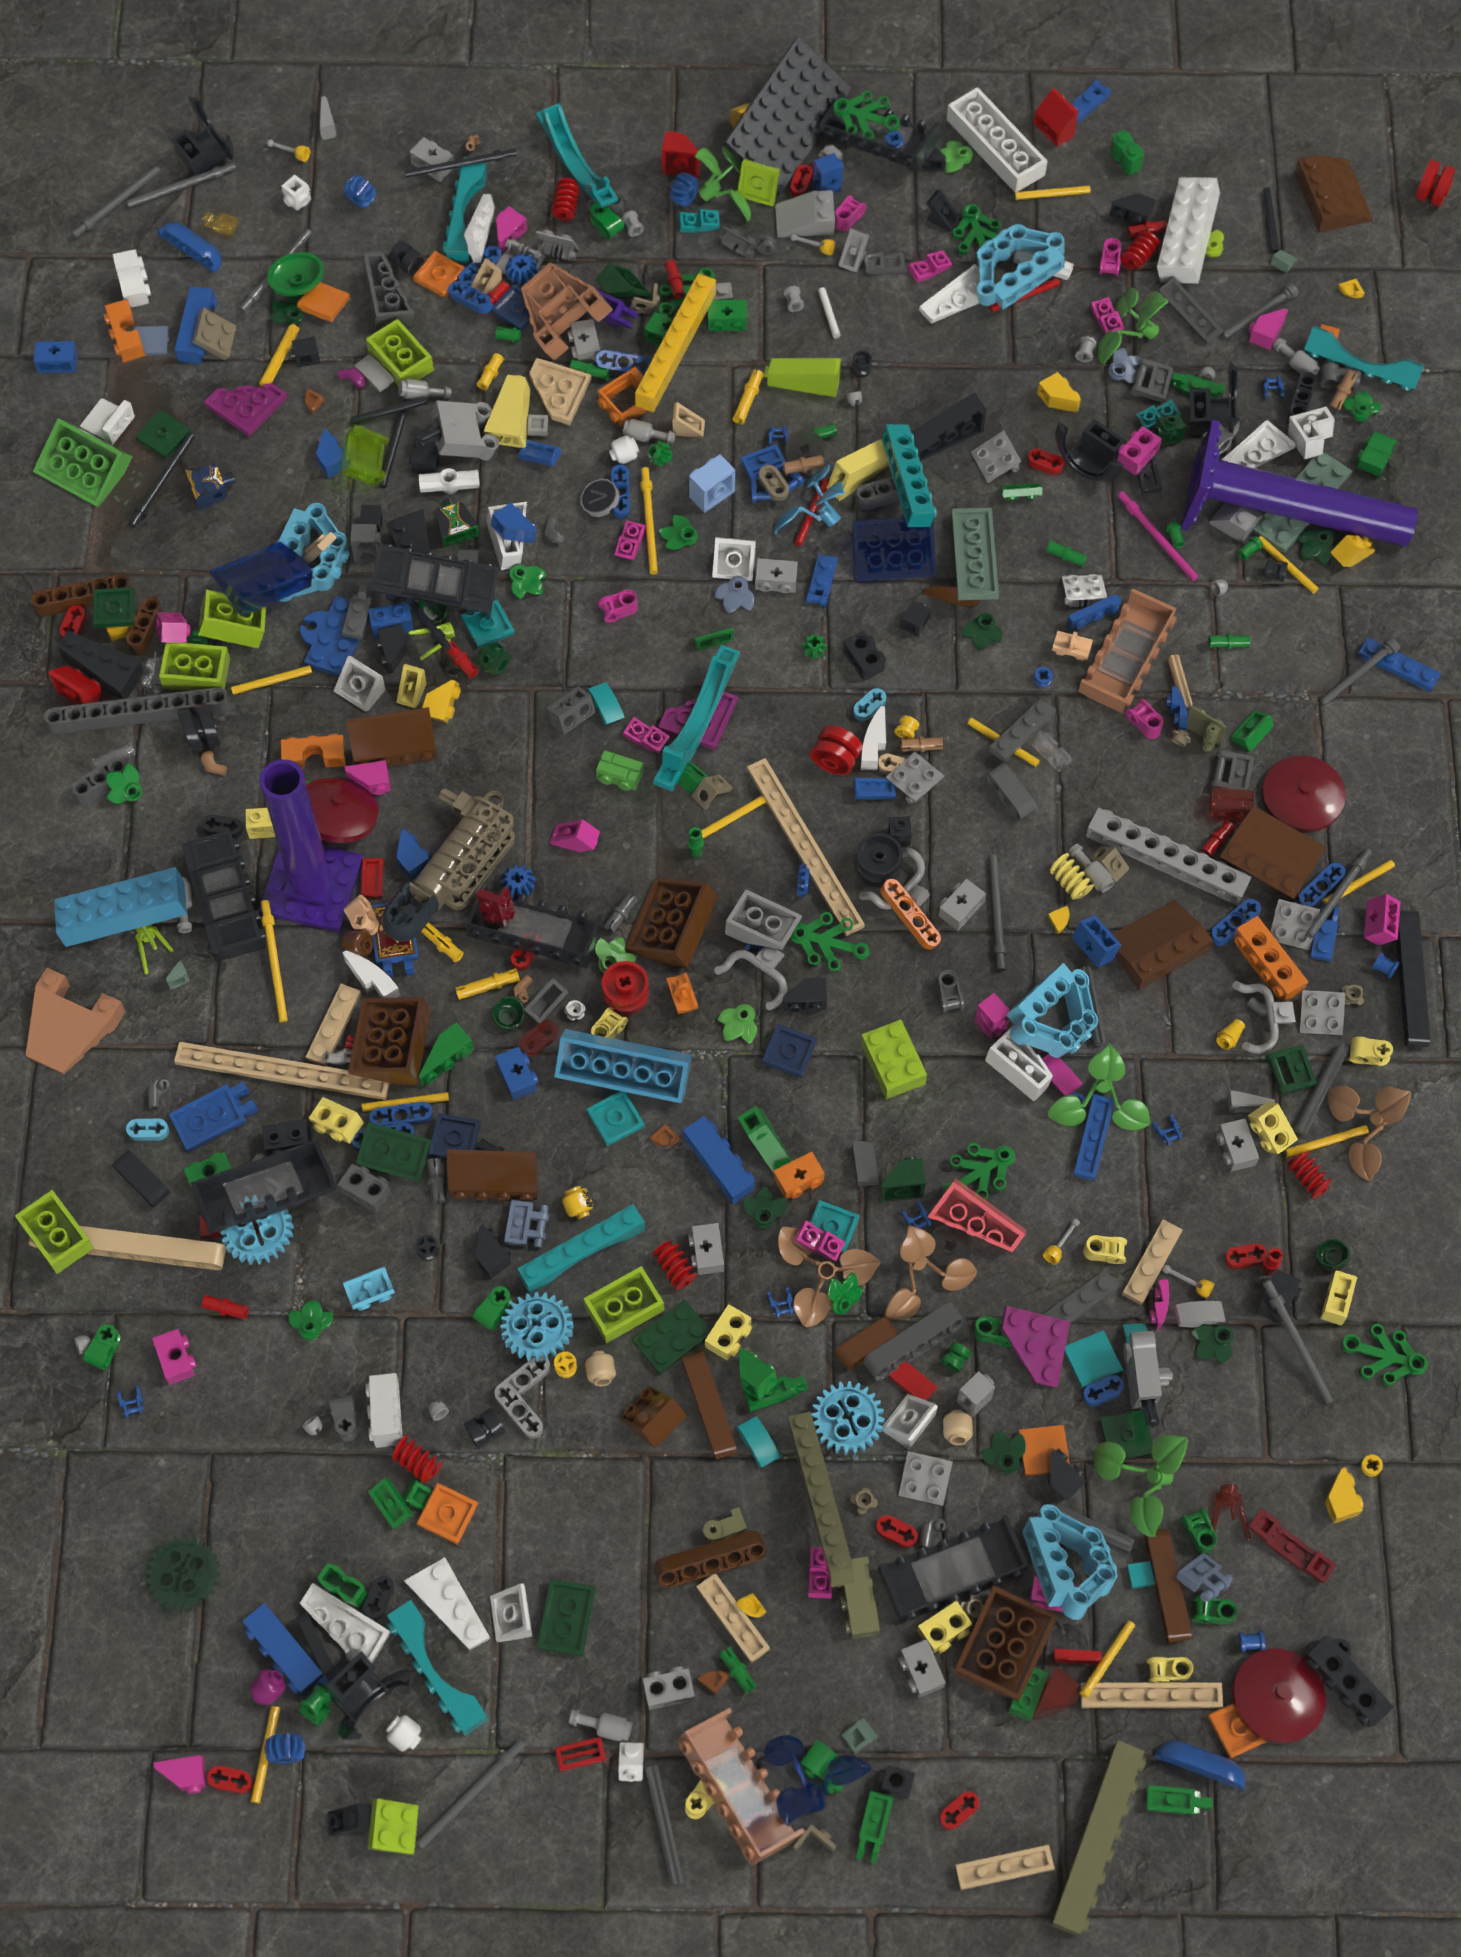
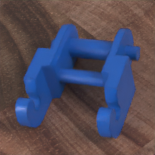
[1263,376,1284,399]
[769,425,788,448]
[1152,1114,1182,1146]
[900,1201,931,1228]
[767,1287,794,1319]
[117,1385,144,1418]

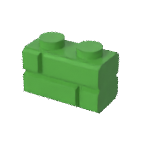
[596,750,644,791]

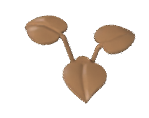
[1328,1086,1411,1181]
[885,1226,977,1320]
[778,1227,881,1327]

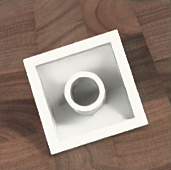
[712,537,756,581]
[334,656,385,712]
[882,1394,938,1450]
[490,1584,532,1642]

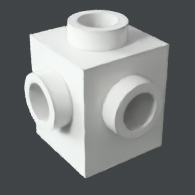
[281,175,311,211]

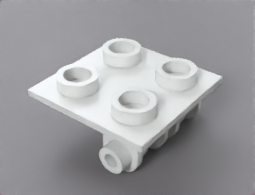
[1062,574,1107,607]

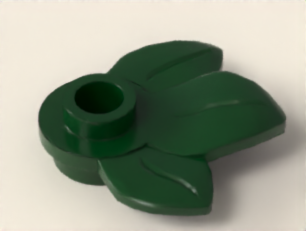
[269,296,304,325]
[1298,529,1334,565]
[962,613,1003,650]
[743,1187,787,1229]
[1191,1324,1234,1364]
[982,1431,1026,1474]

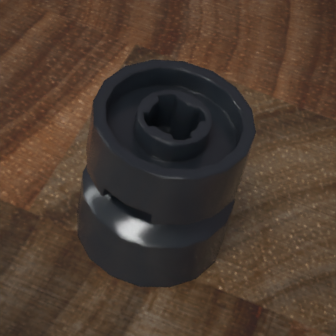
[389,240,425,276]
[464,1408,506,1449]

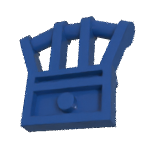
[741,444,804,502]

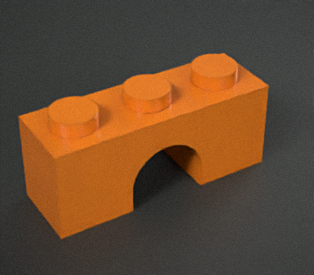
[104,299,146,362]
[281,734,346,770]

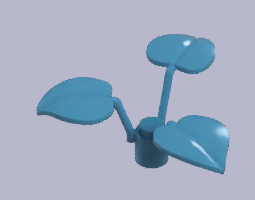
[774,464,845,535]

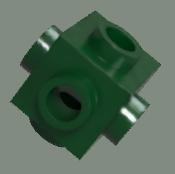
[1153,414,1187,445]
[475,642,512,675]

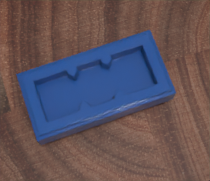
[518,440,562,467]
[852,778,896,800]

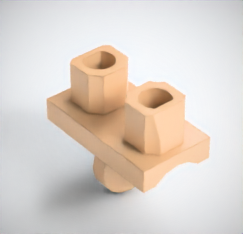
[1052,631,1093,661]

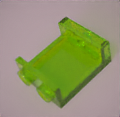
[341,425,389,487]

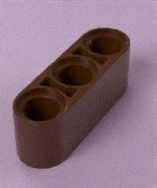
[126,596,163,655]
[834,1317,898,1371]

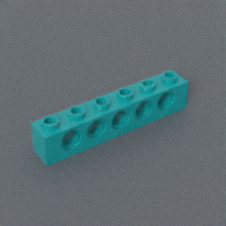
[881,424,936,527]

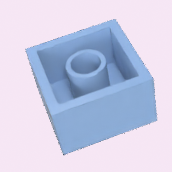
[689,455,735,513]

